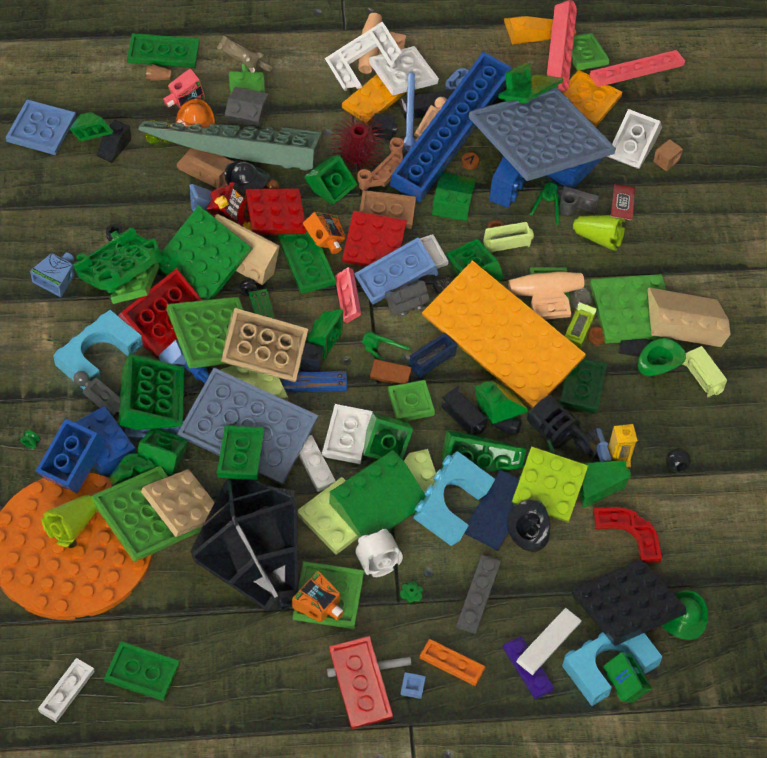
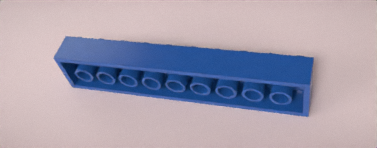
[390,52,513,203]

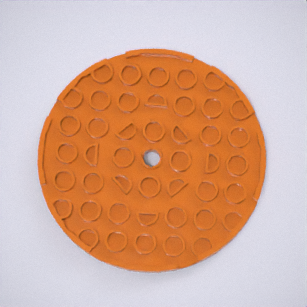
[0,473,153,620]

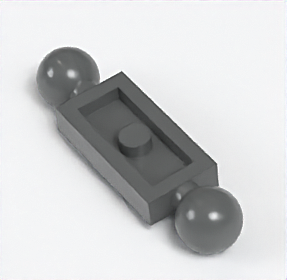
[74,371,120,417]

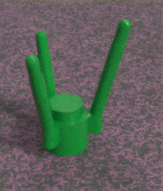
[529,182,560,225]
[362,331,411,362]

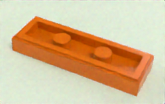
[420,639,486,686]

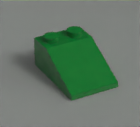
[432,172,477,221]
[445,239,504,282]

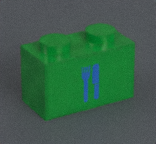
[603,652,652,703]

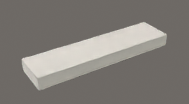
[516,608,582,675]

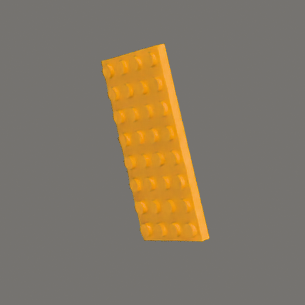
[422,260,586,408]

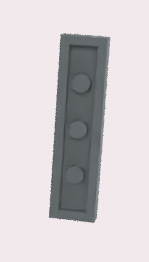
[456,555,501,634]

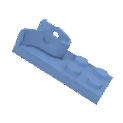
[354,238,438,305]

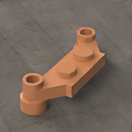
[357,138,404,190]

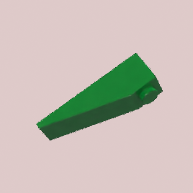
[442,430,527,472]

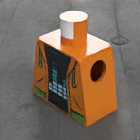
[303,212,346,254]
[292,571,345,622]

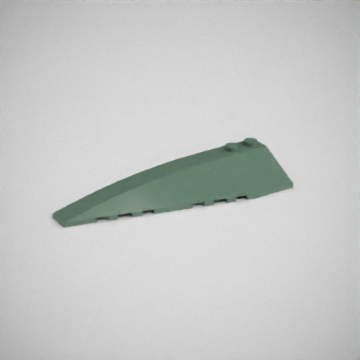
[139,121,322,171]

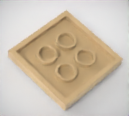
[141,469,214,537]

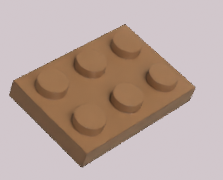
[359,190,416,229]

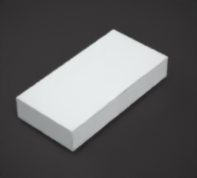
[420,234,448,268]

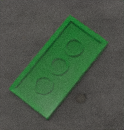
[127,33,200,68]
[277,230,336,294]

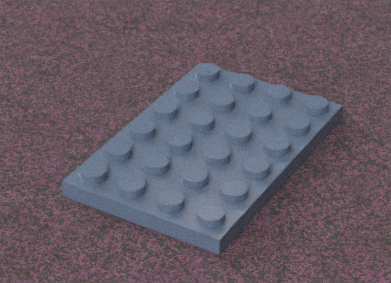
[177,368,319,486]

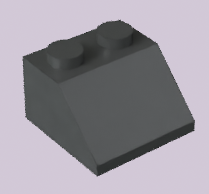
[225,87,269,128]

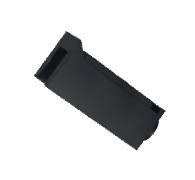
[441,385,488,436]

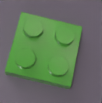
[388,380,435,421]

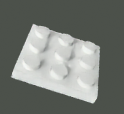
[369,46,439,95]

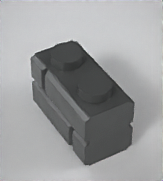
[385,280,430,316]

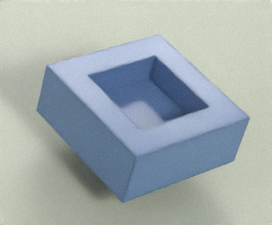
[401,672,426,699]

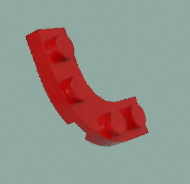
[593,507,662,563]

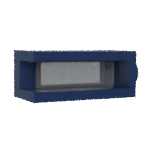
[409,333,457,379]

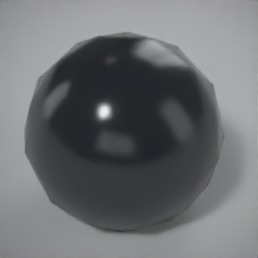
[666,448,691,473]

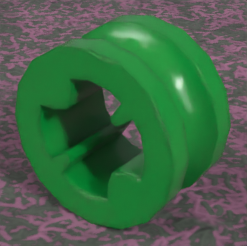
[20,430,41,449]

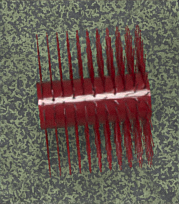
[331,112,386,171]

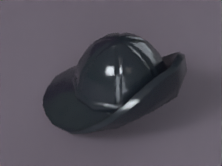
[225,161,270,196]
[507,499,550,552]

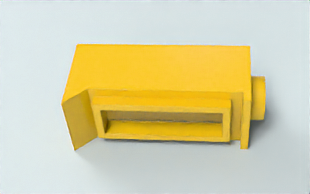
[608,424,638,468]

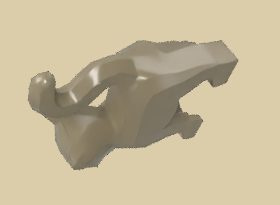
[217,35,273,73]

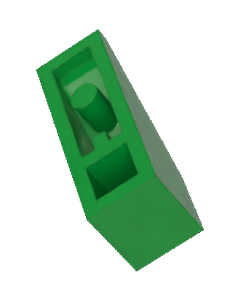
[69,112,114,142]

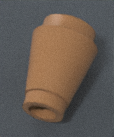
[146,64,171,81]

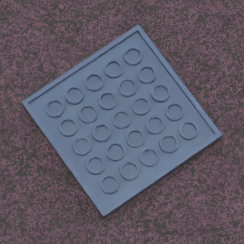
[469,87,616,181]

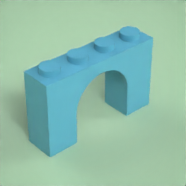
[53,310,143,389]
[413,451,495,546]
[562,632,662,706]

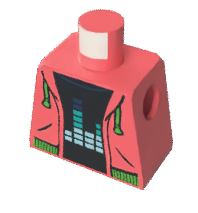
[163,68,205,108]

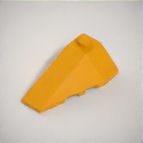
[504,16,577,45]

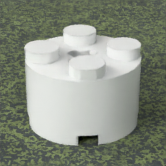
[356,529,403,577]

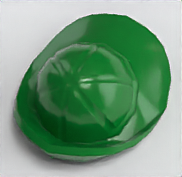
[638,338,686,376]
[662,590,708,640]

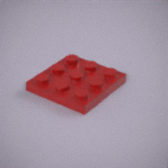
[245,189,307,235]
[342,211,407,267]

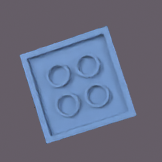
[6,100,76,155]

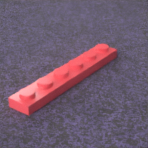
[590,50,685,87]

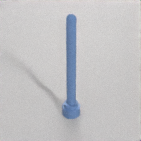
[403,72,416,151]

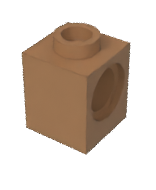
[653,139,683,171]

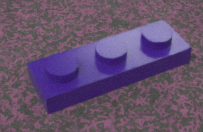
[503,636,554,700]

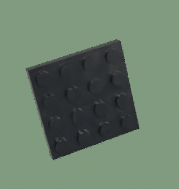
[572,559,687,646]

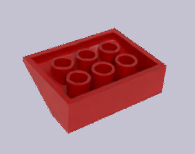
[118,268,203,357]

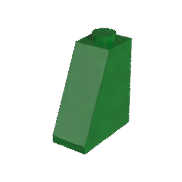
[579,461,631,508]

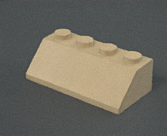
[215,214,279,285]

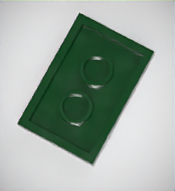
[560,358,608,414]

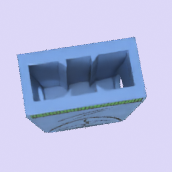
[30,252,75,297]

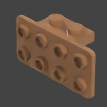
[177,148,233,188]

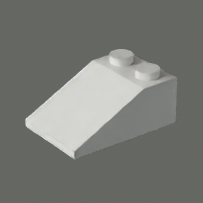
[607,109,662,169]

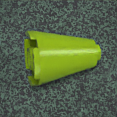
[573,215,625,251]
[41,495,98,547]

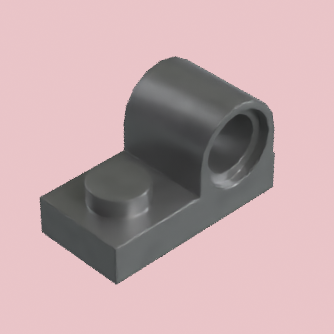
[559,186,599,216]

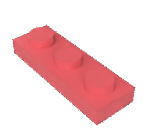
[335,267,361,323]

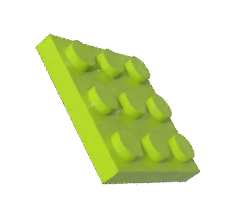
[512,446,588,523]

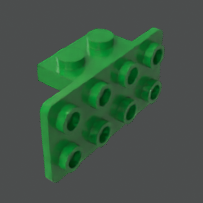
[498,63,563,104]

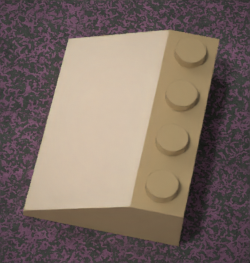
[648,288,730,347]
[221,308,308,382]

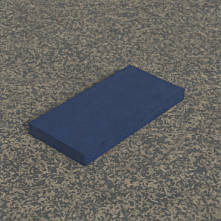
[464,470,520,551]

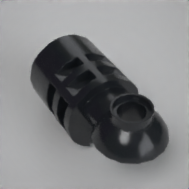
[527,395,600,458]

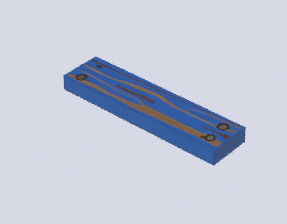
[279,371,347,392]

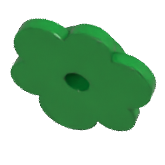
[400,581,423,603]

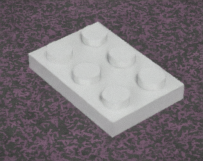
[322,404,373,464]

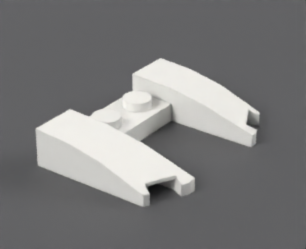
[325,22,403,91]

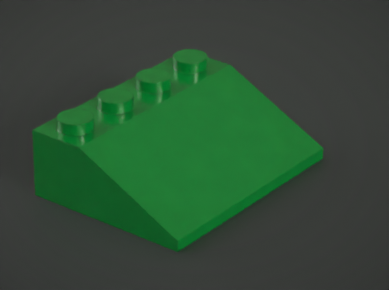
[119,354,184,430]
[329,450,426,538]

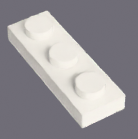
[299,435,336,492]
[38,658,95,723]

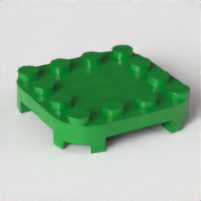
[73,228,163,293]

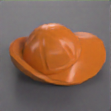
[176,98,215,127]

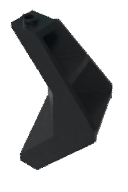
[190,478,299,611]

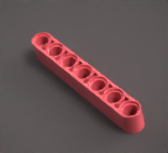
[547,0,577,92]

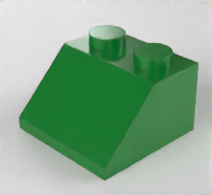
[304,155,358,205]
[305,309,343,359]
[475,381,528,424]
[363,412,413,460]
[137,428,189,475]

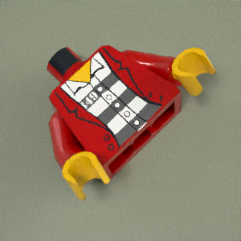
[206,182,251,231]

